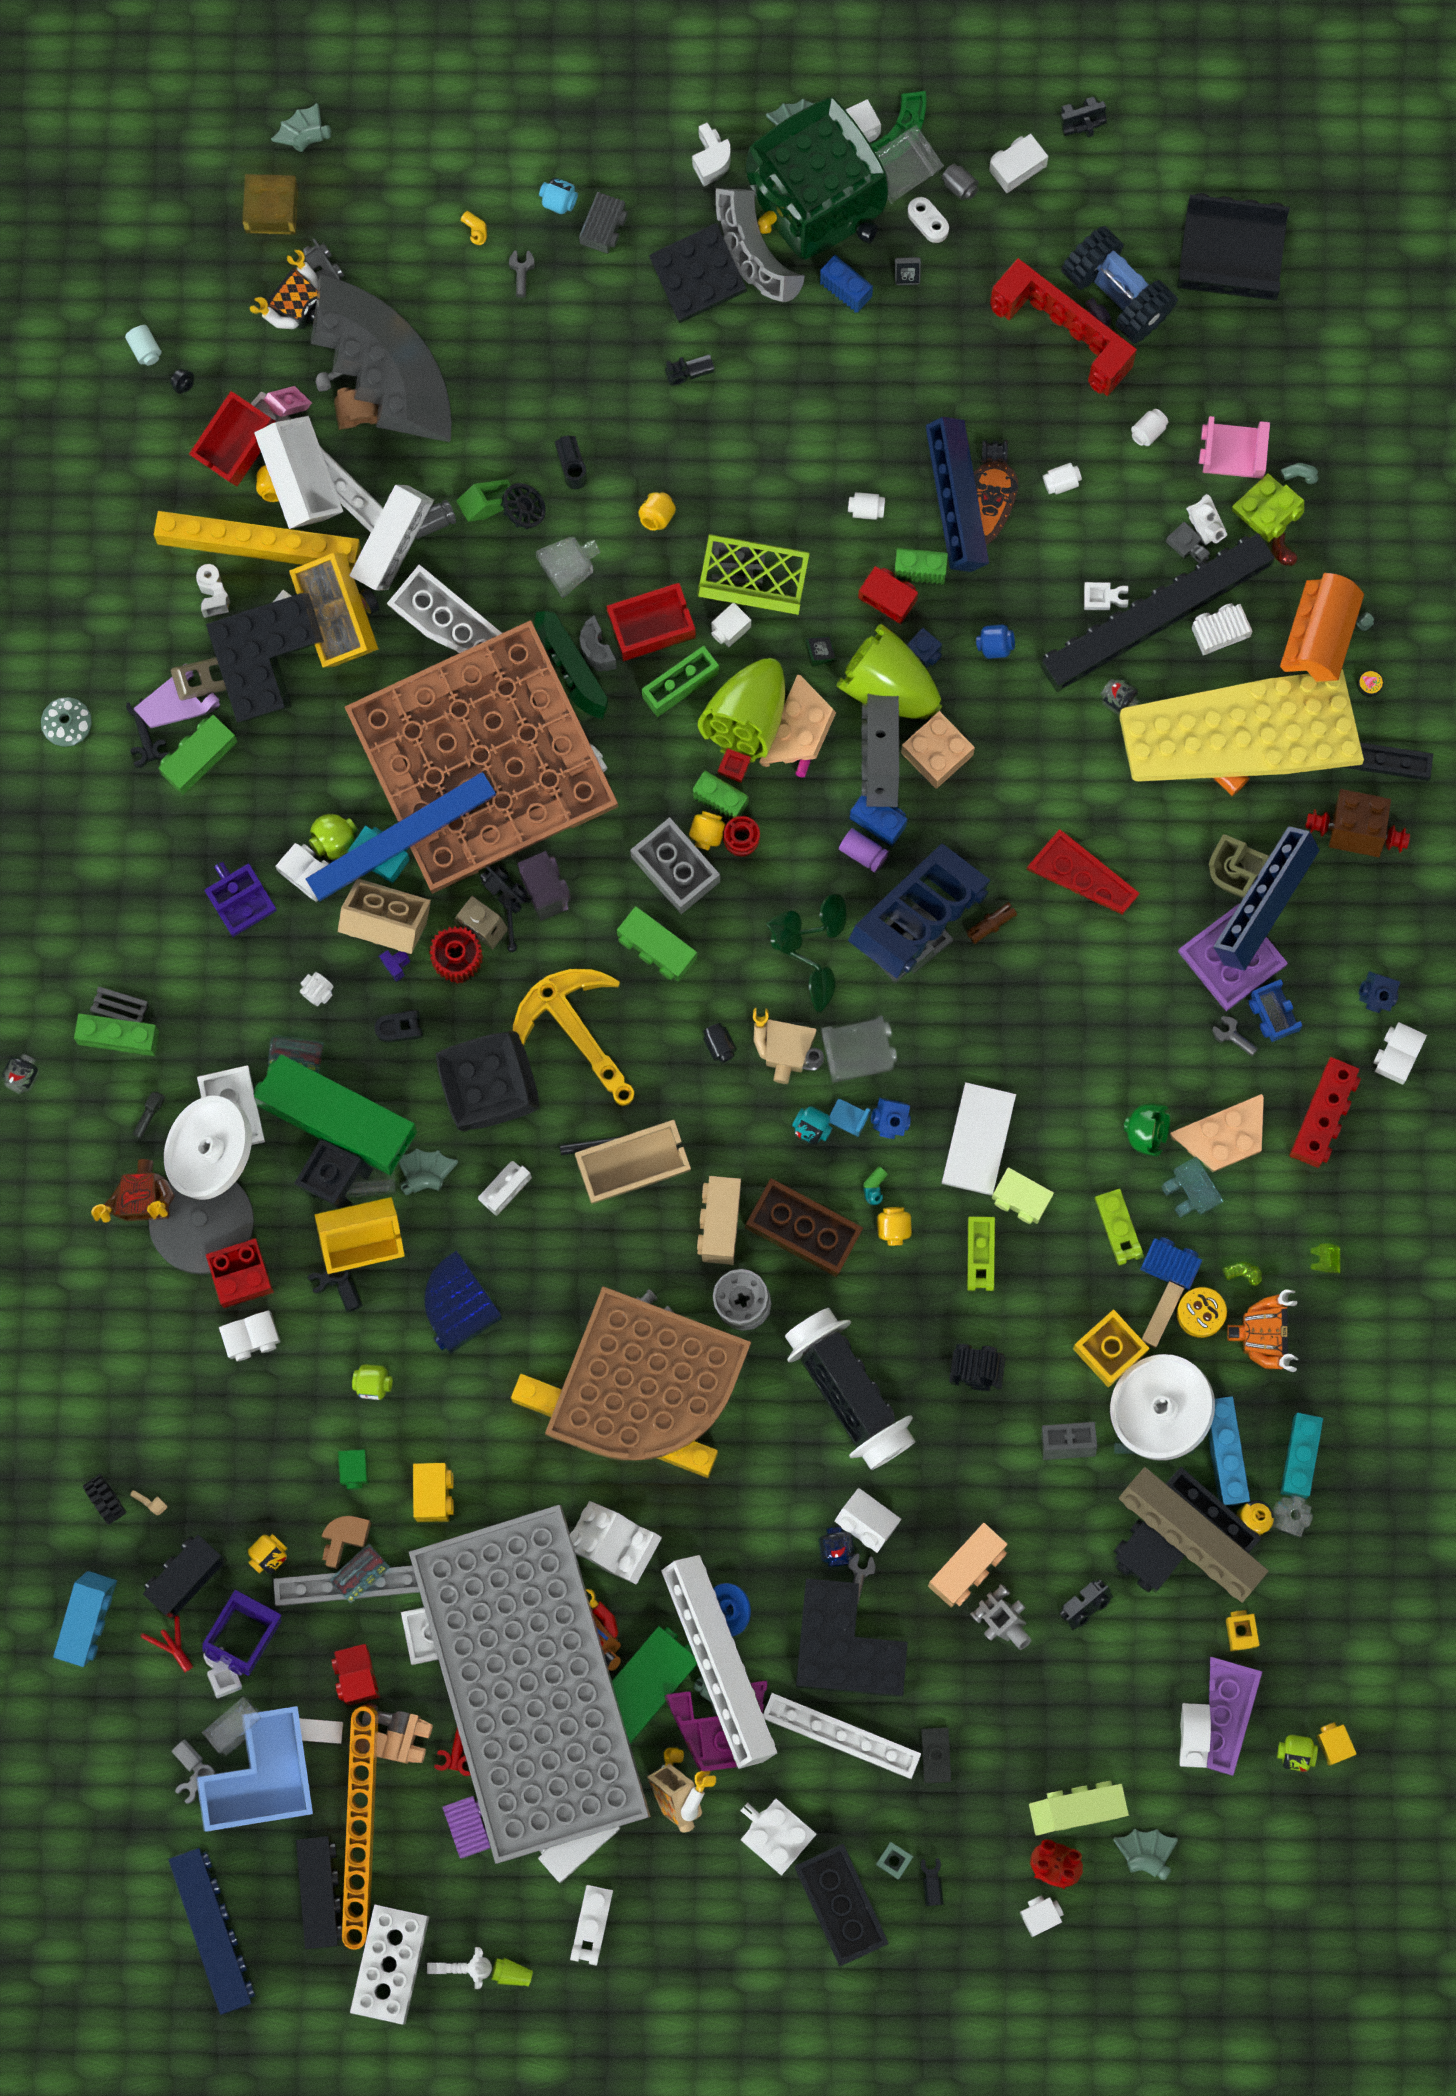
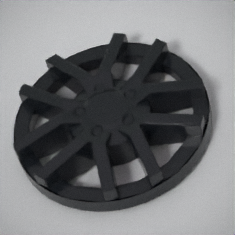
[501,483,546,530]

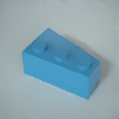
[53,1571,117,1667]

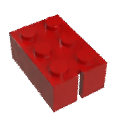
[189,391,276,487]
[606,583,696,661]

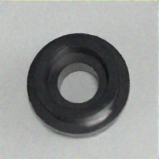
[171,369,194,394]

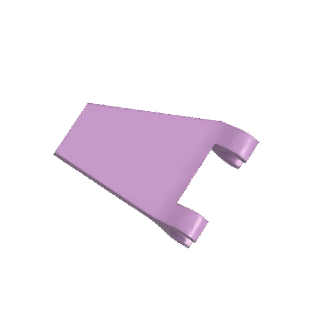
[134,664,220,728]

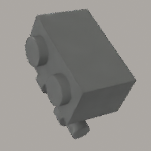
[711,541,765,588]

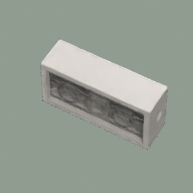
[349,485,434,590]

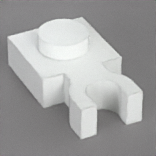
[1084,582,1128,610]
[203,1647,242,1699]

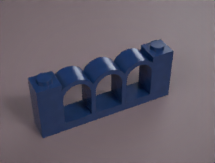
[848,843,990,978]

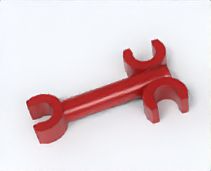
[434,1727,471,1776]

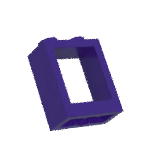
[203,1590,282,1676]

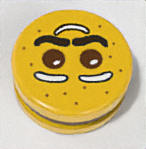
[1177,1287,1227,1338]

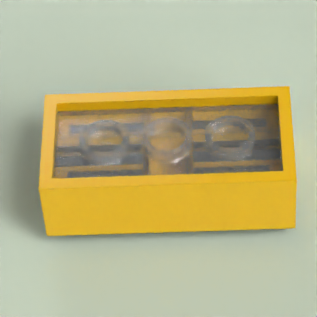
[289,553,379,667]

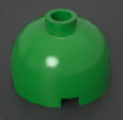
[1124,1103,1170,1157]

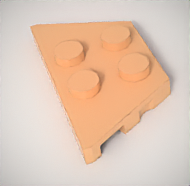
[759,675,836,767]
[1170,1094,1264,1172]

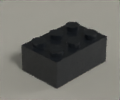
[143,1535,227,1620]

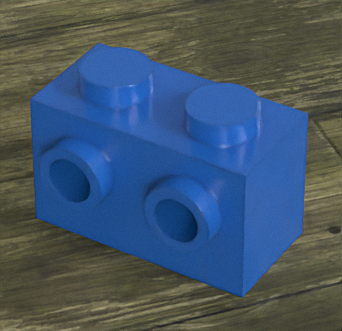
[850,796,907,847]

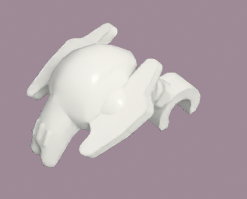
[427,1947,492,1989]

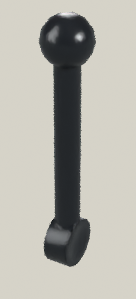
[503,898,517,953]

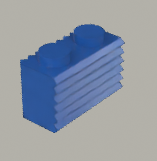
[820,255,873,313]
[1140,1237,1202,1291]

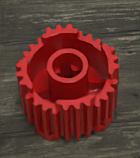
[430,926,483,983]

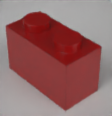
[858,566,918,624]

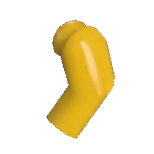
[461,211,487,245]
[757,211,777,234]

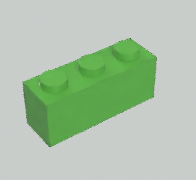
[641,646,719,717]
[158,715,237,795]
[617,906,698,982]
[74,1013,159,1056]

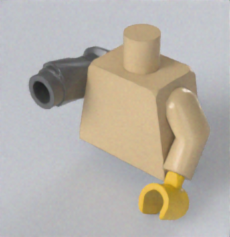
[753,1008,824,1084]

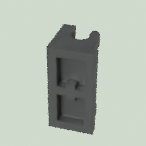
[1041,1422,1097,1460]

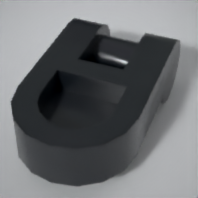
[375,1010,423,1042]

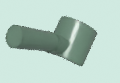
[1356,612,1374,631]

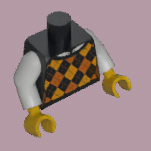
[250,250,319,329]

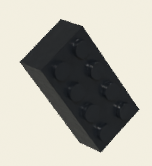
[794,1844,889,1967]

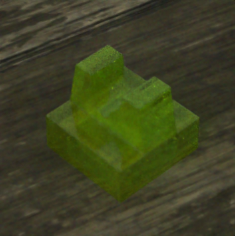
[1311,1243,1340,1273]

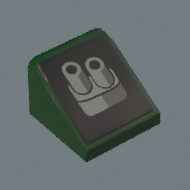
[805,636,837,667]

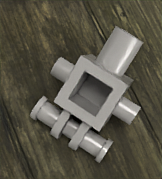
[970,1584,1031,1650]

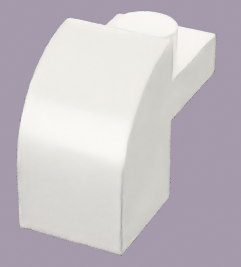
[692,122,731,186]
[1179,1703,1211,1768]

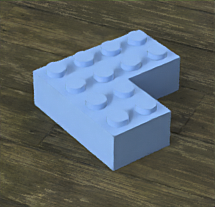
[196,1706,313,1832]

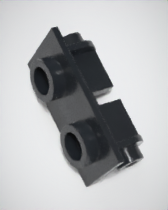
[480,865,531,914]
[1059,1579,1113,1631]

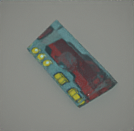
[268,1035,324,1073]
[330,1544,391,1603]

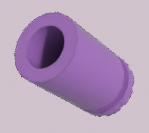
[838,828,889,873]

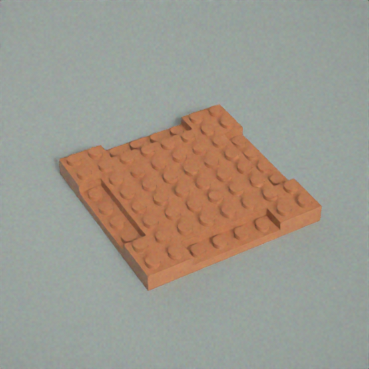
[345,620,619,894]

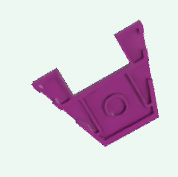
[665,1681,767,1771]

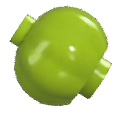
[309,814,357,860]

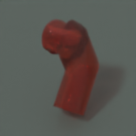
[1271,532,1297,566]

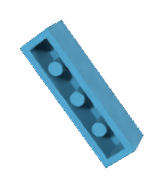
[1208,1397,1250,1507]

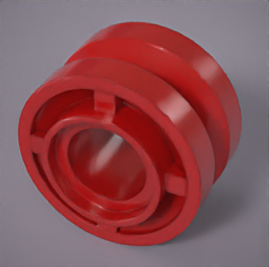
[723,816,760,856]

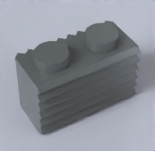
[579,192,628,254]

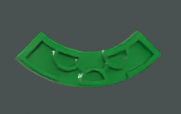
[871,91,926,167]

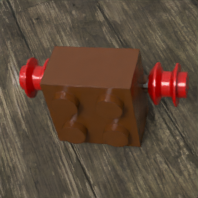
[1305,789,1410,858]

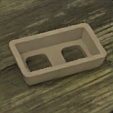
[171,657,227,701]

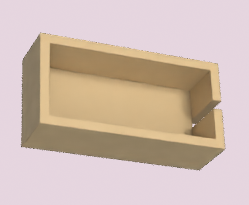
[575,1120,691,1205]

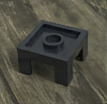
[294,1139,373,1209]

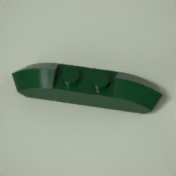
[534,611,608,720]

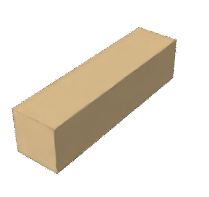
[1141,1281,1184,1349]

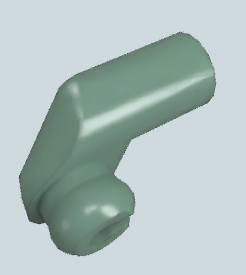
[1280,463,1319,484]

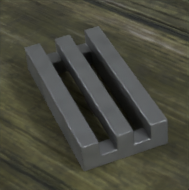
[90,986,149,1023]

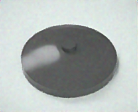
[149,1181,254,1274]

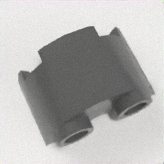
[579,616,617,671]

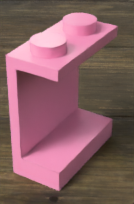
[1199,416,1270,479]

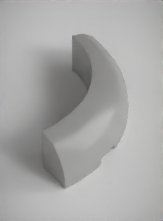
[716,188,805,302]

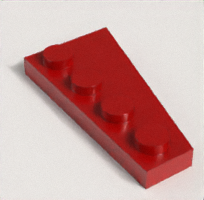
[1026,829,1140,915]

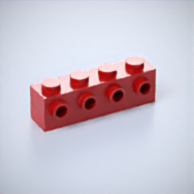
[1289,1057,1361,1168]

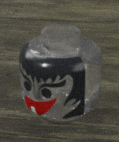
[1100,678,1140,716]
[1,1054,40,1094]

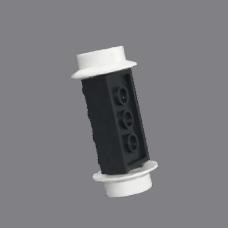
[785,1308,916,1470]

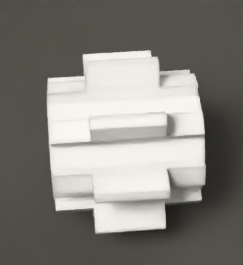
[300,972,333,1006]

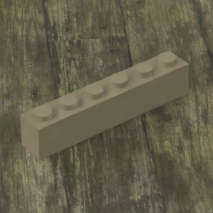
[1118,1467,1268,1603]

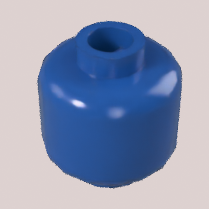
[976,624,1015,659]

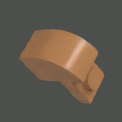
[322,1516,371,1570]

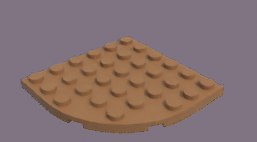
[545,1287,751,1461]

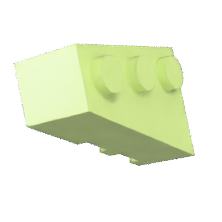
[1029,1781,1129,1836]

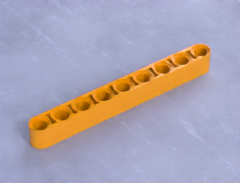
[342,1705,378,1950]

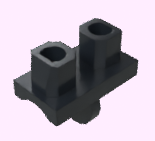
[1061,97,1107,138]

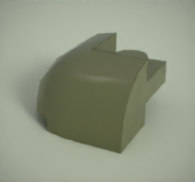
[1209,834,1270,898]

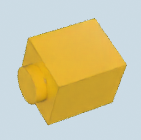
[1316,1722,1356,1766]

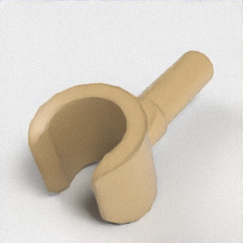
[130,1490,167,1515]

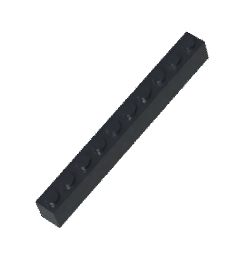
[1041,533,1275,692]

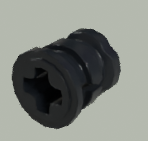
[982,439,1008,465]

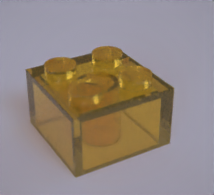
[242,174,298,234]

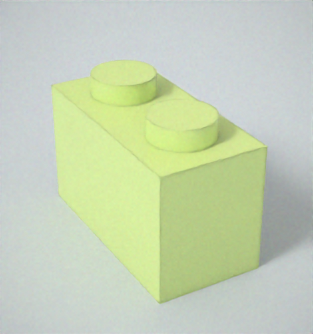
[992,1168,1054,1224]

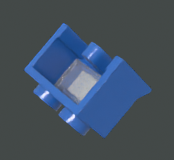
[1249,979,1302,1042]

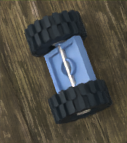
[1061,226,1178,344]

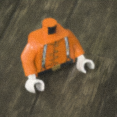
[1227,1290,1298,1372]

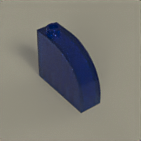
[425,1251,502,1354]

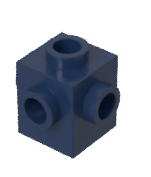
[1359,971,1400,1013]

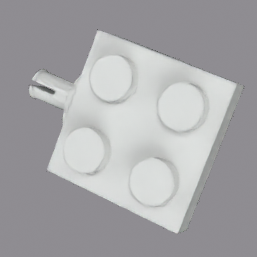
[741,1799,817,1876]

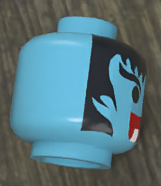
[539,177,578,214]

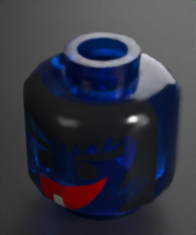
[818,1527,855,1567]

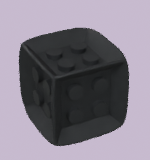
[436,1030,540,1132]

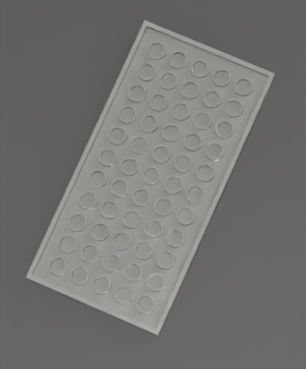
[409,1505,651,1864]

